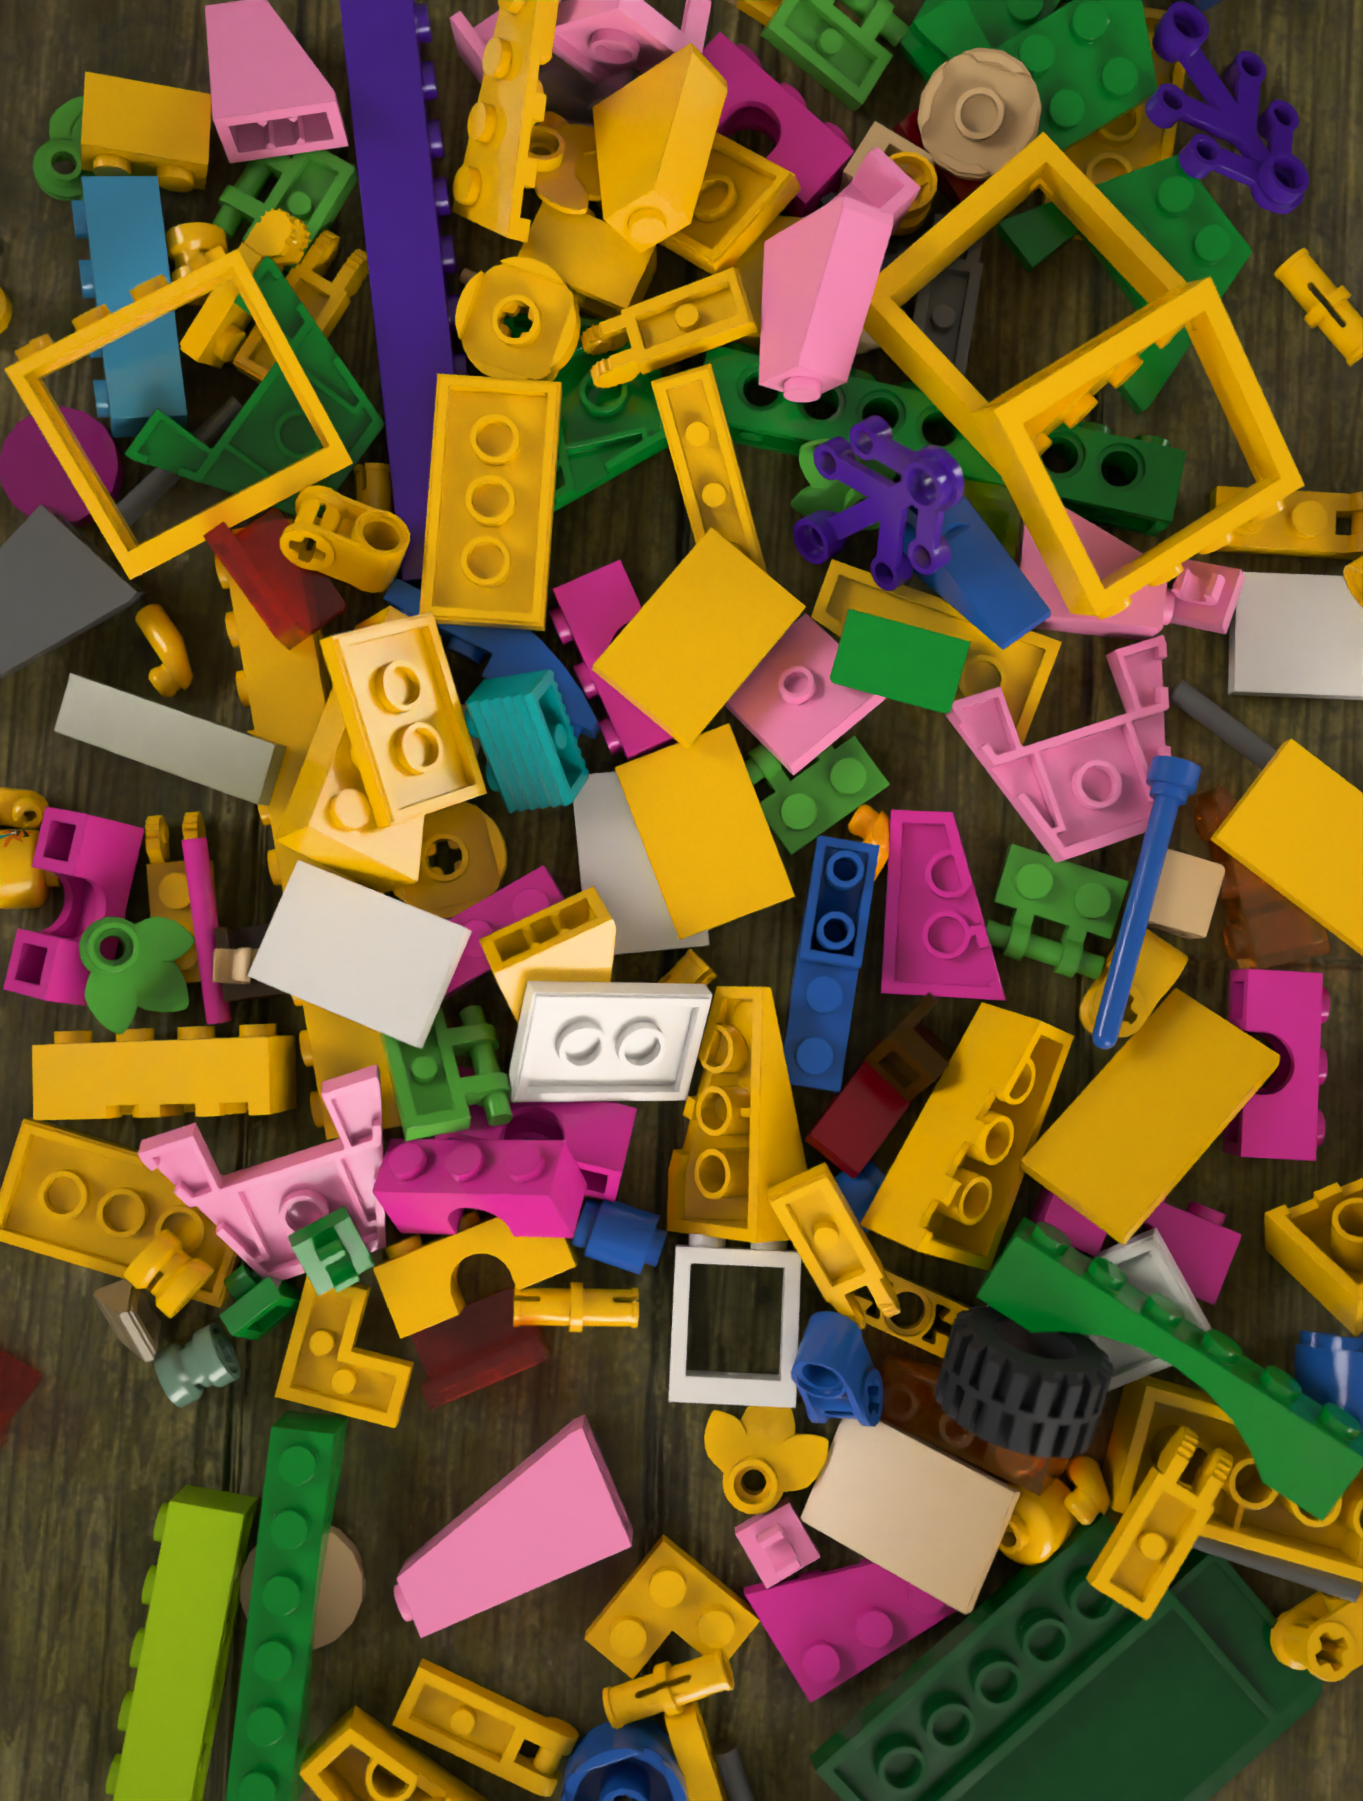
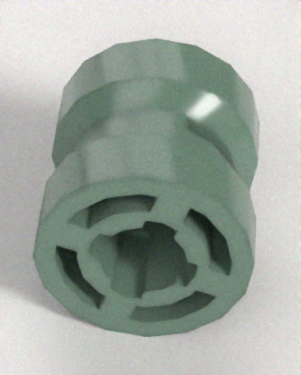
[154,1322,241,1408]

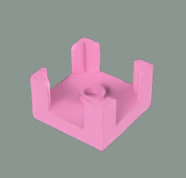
[552,0,712,95]

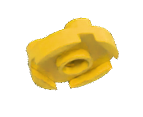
[455,256,581,381]
[392,801,507,919]

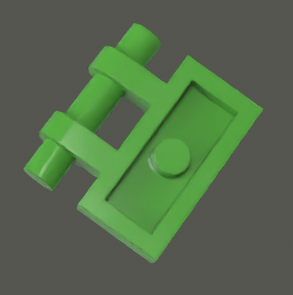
[760,0,909,112]
[211,150,359,272]
[744,736,890,856]
[985,844,1129,980]
[379,1005,513,1141]

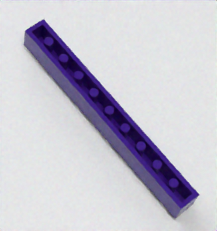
[339,0,470,590]

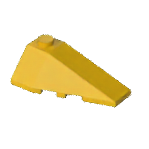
[667,986,807,1243]

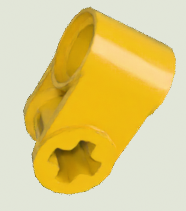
[280,485,410,593]
[1079,929,1188,1038]
[1270,1582,1363,1682]

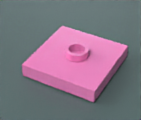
[724,613,886,776]

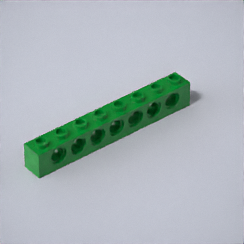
[704,342,1187,537]

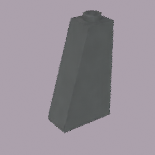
[0,504,147,681]

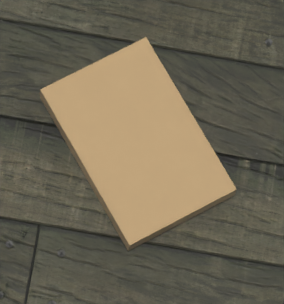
[799,1418,1021,1614]

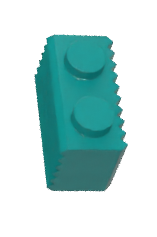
[465,669,589,813]

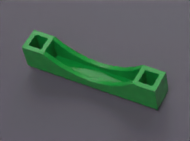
[976,1217,1363,1521]
[225,1410,348,1801]

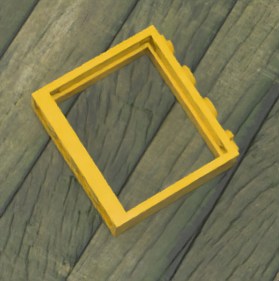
[863,132,1187,476]
[5,245,353,580]
[970,277,1304,619]

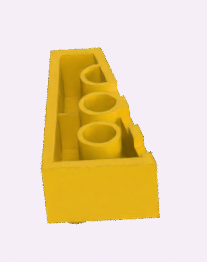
[32,1023,297,1120]
[299,1705,489,1801]

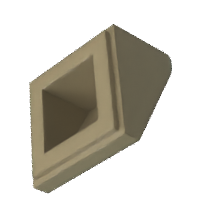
[93,1279,162,1363]

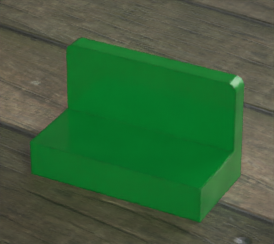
[830,609,971,713]

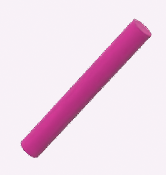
[181,837,232,1024]

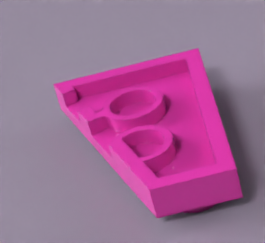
[881,810,1007,1001]
[744,1558,957,1703]

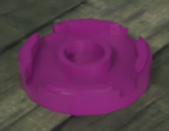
[0,406,125,528]

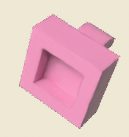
[1170,559,1245,634]
[735,1496,820,1589]

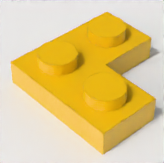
[275,1276,415,1428]
[584,1534,760,1679]

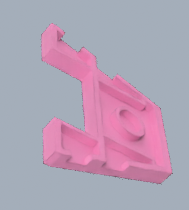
[945,635,1171,863]
[138,1064,387,1280]

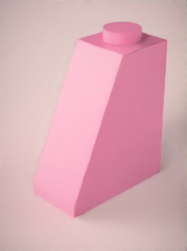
[205,0,349,163]
[759,194,893,403]
[1012,507,1175,641]

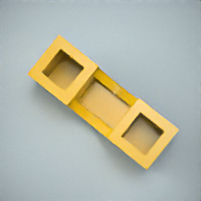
[373,1210,579,1339]

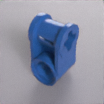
[791,1311,884,1427]

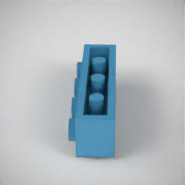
[71,176,187,438]

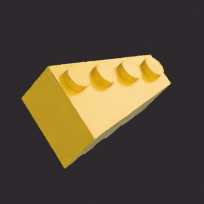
[275,606,442,894]
[860,1002,1074,1271]
[1264,1178,1363,1337]

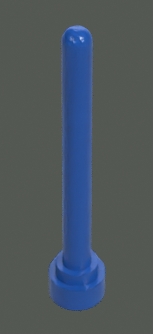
[1092,755,1202,1049]

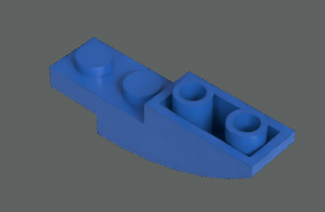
[383,577,600,740]
[783,835,880,1093]

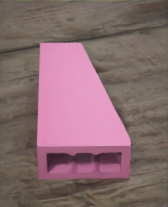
[394,1415,633,1638]

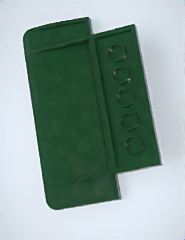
[810,1512,1323,1801]

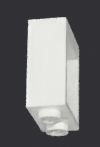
[668,1233,801,1408]

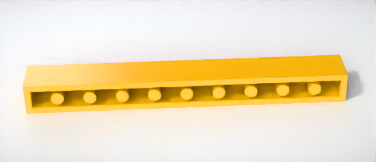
[215,519,402,1140]

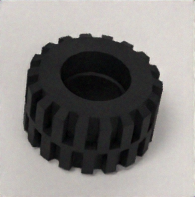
[935,1305,1114,1458]

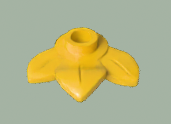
[528,124,601,214]
[704,1406,829,1514]

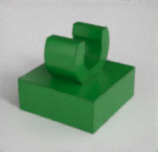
[288,1206,375,1296]
[219,1264,301,1341]

